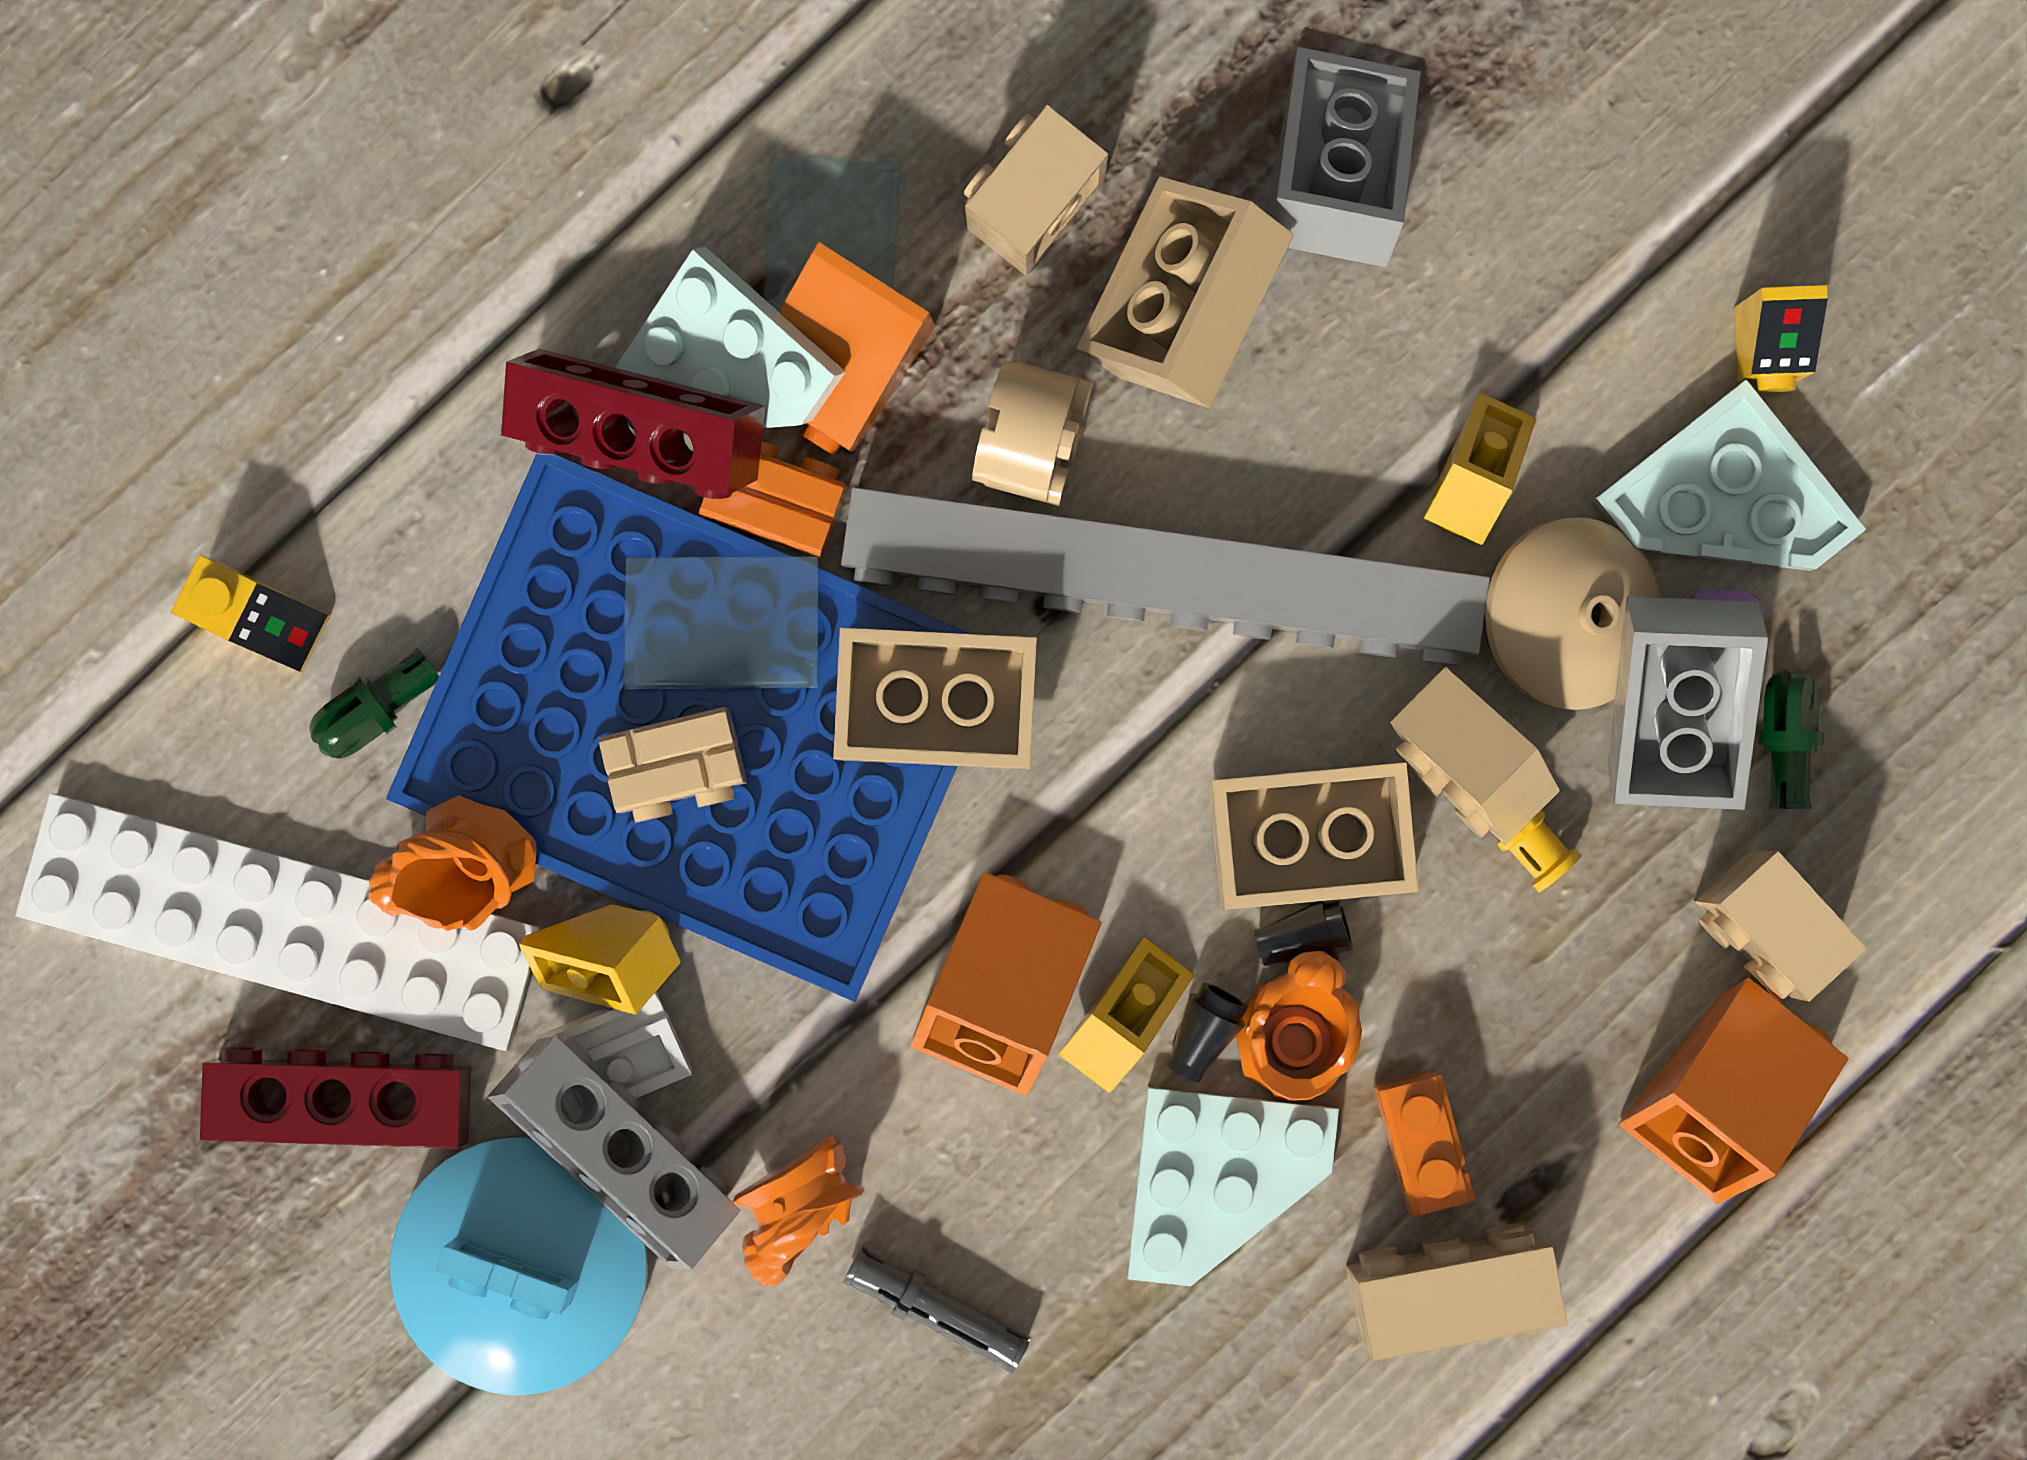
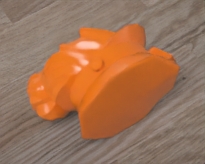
[368,795,536,931]
[1236,951,1362,1103]
[733,1136,865,1286]

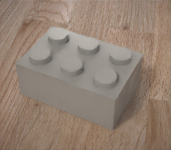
[1607,596,1768,810]

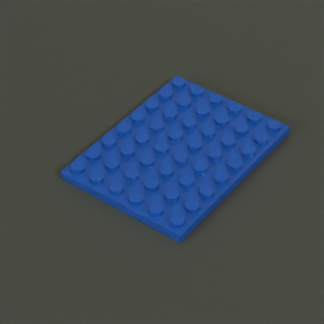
[386,453,970,1002]

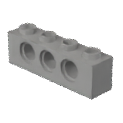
[487,1035,741,1270]

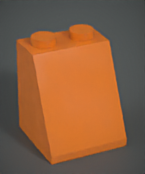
[779,242,936,456]
[910,872,1102,1097]
[1618,978,1849,1204]

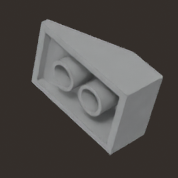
[1266,46,1421,267]

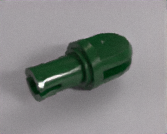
[309,647,439,759]
[1758,670,1824,809]

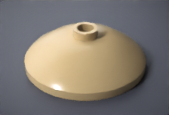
[1485,517,1661,710]

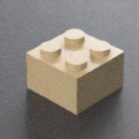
[964,105,1108,276]
[1390,667,1560,845]
[1694,850,1868,1002]

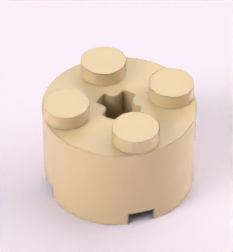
[972,360,1093,506]

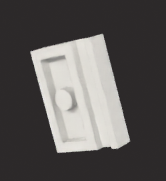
[536,991,692,1123]

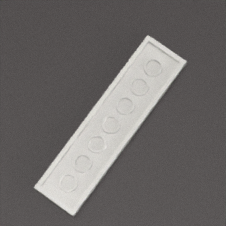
[15,793,544,1051]

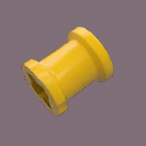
[1496,810,1582,892]

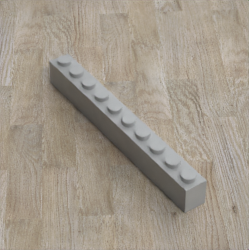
[841,488,1490,666]

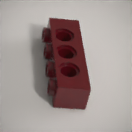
[501,348,765,499]
[200,1047,471,1149]

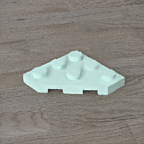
[615,247,846,434]
[1592,380,1866,571]
[1127,1086,1339,1286]

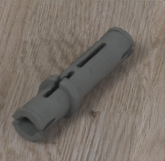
[843,1246,1031,1374]

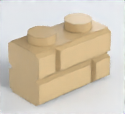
[598,707,747,823]

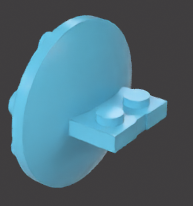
[390,1136,648,1395]

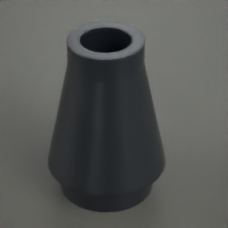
[1254,901,1353,966]
[1166,982,1248,1082]

